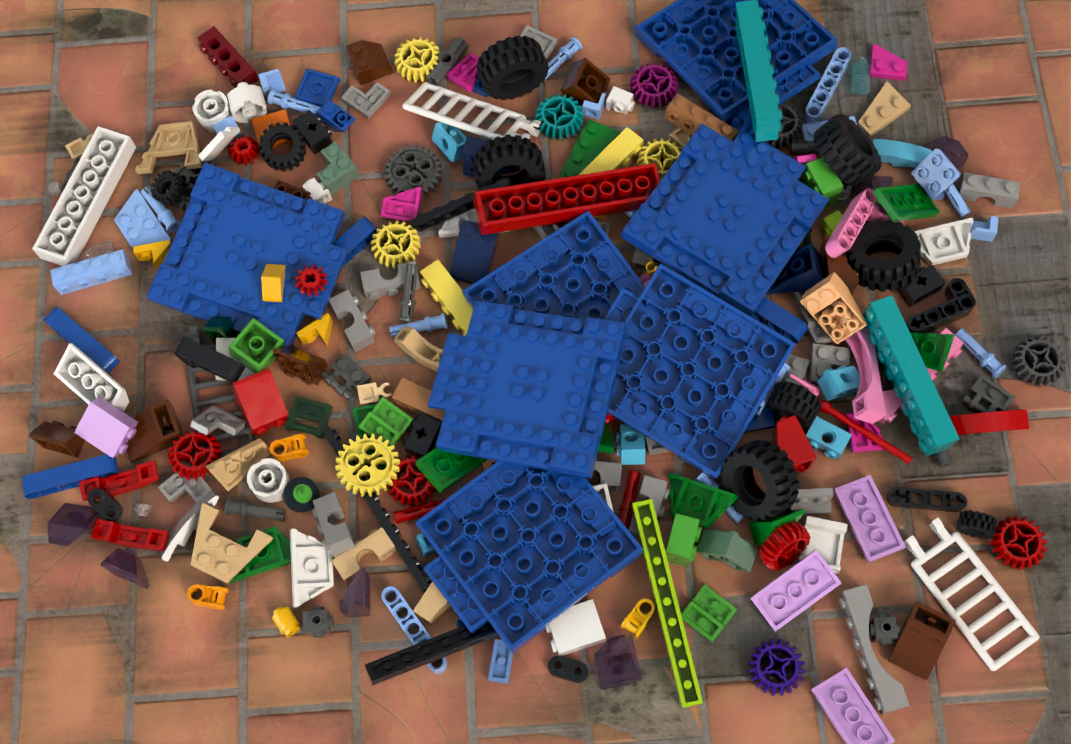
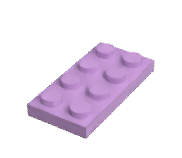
[833,475,906,563]
[750,549,842,632]
[811,668,895,744]

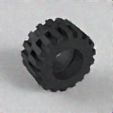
[259,122,306,172]
[766,381,822,429]

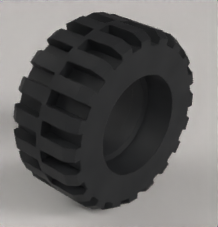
[476,35,549,100]
[814,114,882,186]
[473,134,546,190]
[846,219,921,292]
[720,440,799,522]

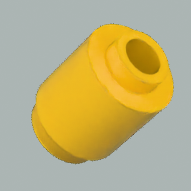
[272,606,300,637]

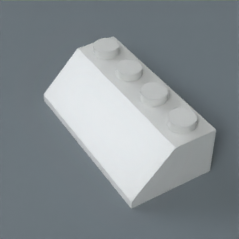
[54,343,129,412]

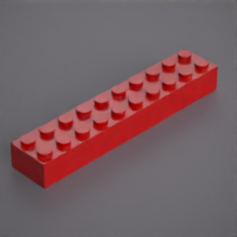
[473,163,661,235]

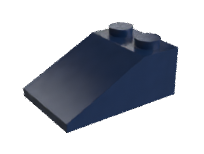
[461,136,521,178]
[450,220,500,284]
[766,243,825,295]

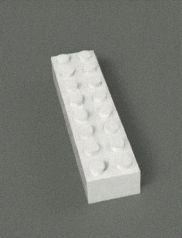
[32,126,136,266]

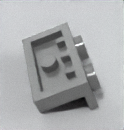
[790,488,834,515]

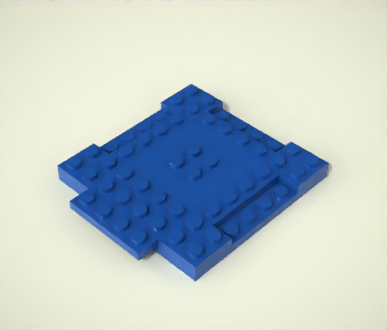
[635,0,837,122]
[621,123,829,317]
[146,163,348,347]
[462,211,646,320]
[604,263,796,479]
[428,301,628,478]
[415,461,644,654]

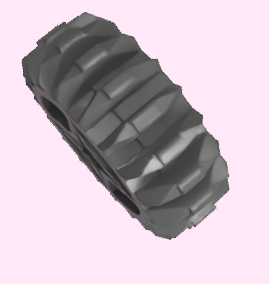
[765,101,804,149]
[1011,335,1067,387]

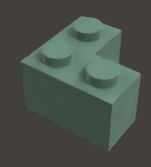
[316,141,359,196]
[696,528,758,572]

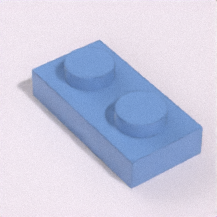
[488,639,514,684]

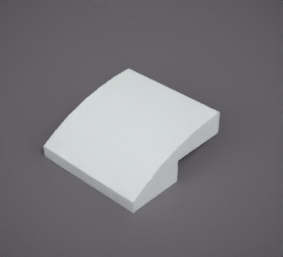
[198,126,240,161]

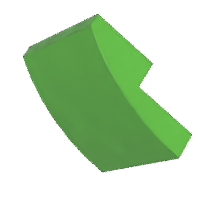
[359,397,414,447]
[681,584,738,643]

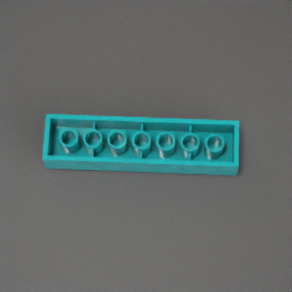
[735,0,782,142]
[863,295,960,457]

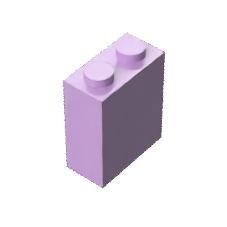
[74,397,138,458]

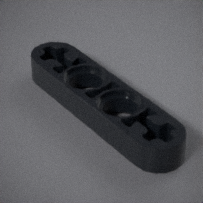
[886,487,967,512]

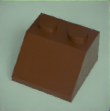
[346,40,393,85]
[560,57,611,104]
[29,421,85,458]

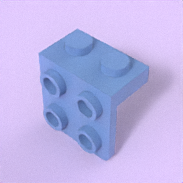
[911,149,961,200]

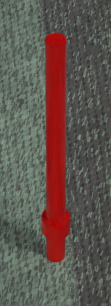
[817,397,913,464]

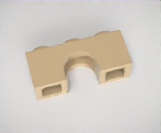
[332,527,397,584]

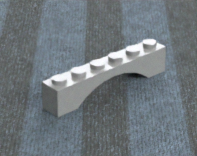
[839,584,910,715]

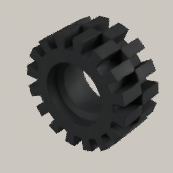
[151,170,187,206]
[957,510,997,539]

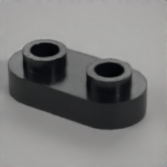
[88,487,123,522]
[548,656,588,683]

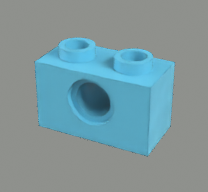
[431,122,467,163]
[817,365,860,401]
[806,416,852,460]
[616,424,645,465]

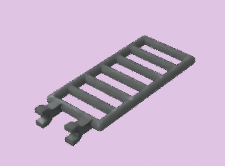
[186,326,255,463]

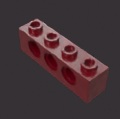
[197,26,259,88]

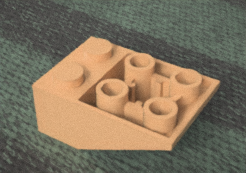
[800,272,867,344]

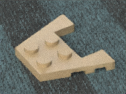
[135,121,203,175]
[191,503,273,584]

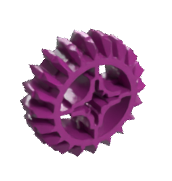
[630,62,678,108]

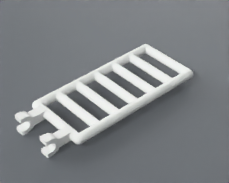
[402,82,541,140]
[904,518,1039,671]

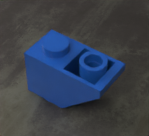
[317,99,356,132]

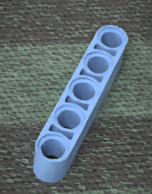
[803,47,851,124]
[381,586,448,674]

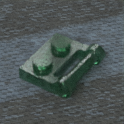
[285,396,333,439]

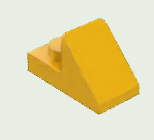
[133,240,172,269]
[296,313,333,346]

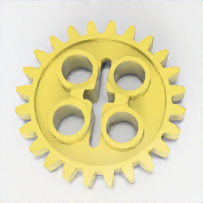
[335,434,400,497]

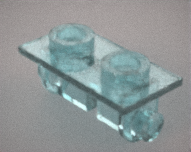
[851,57,870,95]

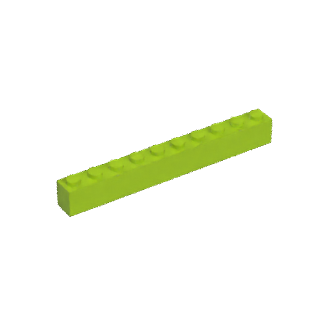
[632,499,703,708]

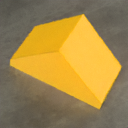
[261,264,286,302]

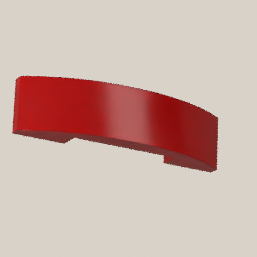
[949,410,1029,435]
[79,460,159,501]
[91,519,169,551]

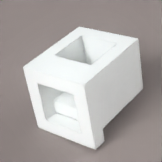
[606,86,635,114]
[302,178,332,204]

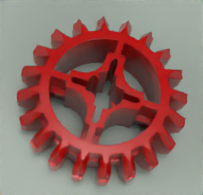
[168,429,222,481]
[386,454,437,507]
[990,515,1047,570]
[759,521,811,571]

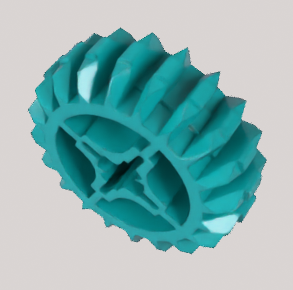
[535,93,584,141]

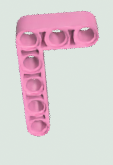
[825,188,904,258]

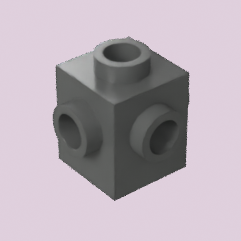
[302,607,334,638]
[869,614,900,645]

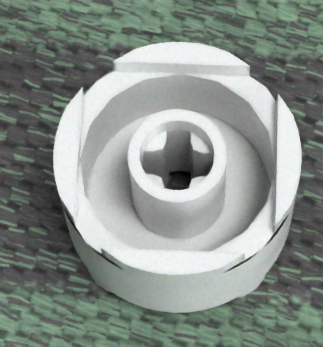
[226,82,267,123]
[192,90,233,133]
[247,458,291,503]

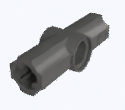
[426,37,468,86]

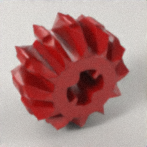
[229,135,260,166]
[295,264,328,297]

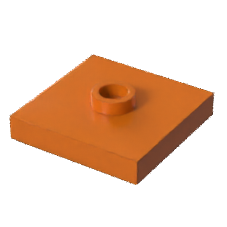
[252,109,292,148]

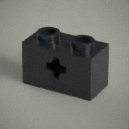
[292,109,332,154]
[897,265,945,307]
[403,413,442,458]

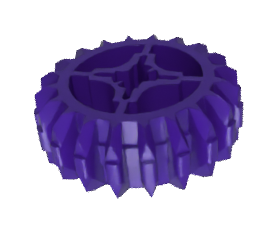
[748,639,805,696]

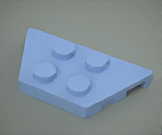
[114,189,173,249]

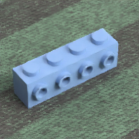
[50,249,133,295]

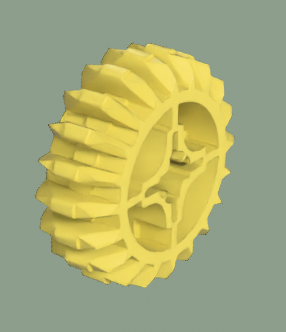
[395,37,440,83]
[637,138,682,180]
[371,220,421,269]

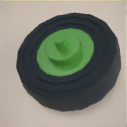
[284,477,319,513]

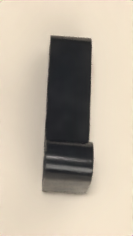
[906,278,976,333]
[173,336,246,383]

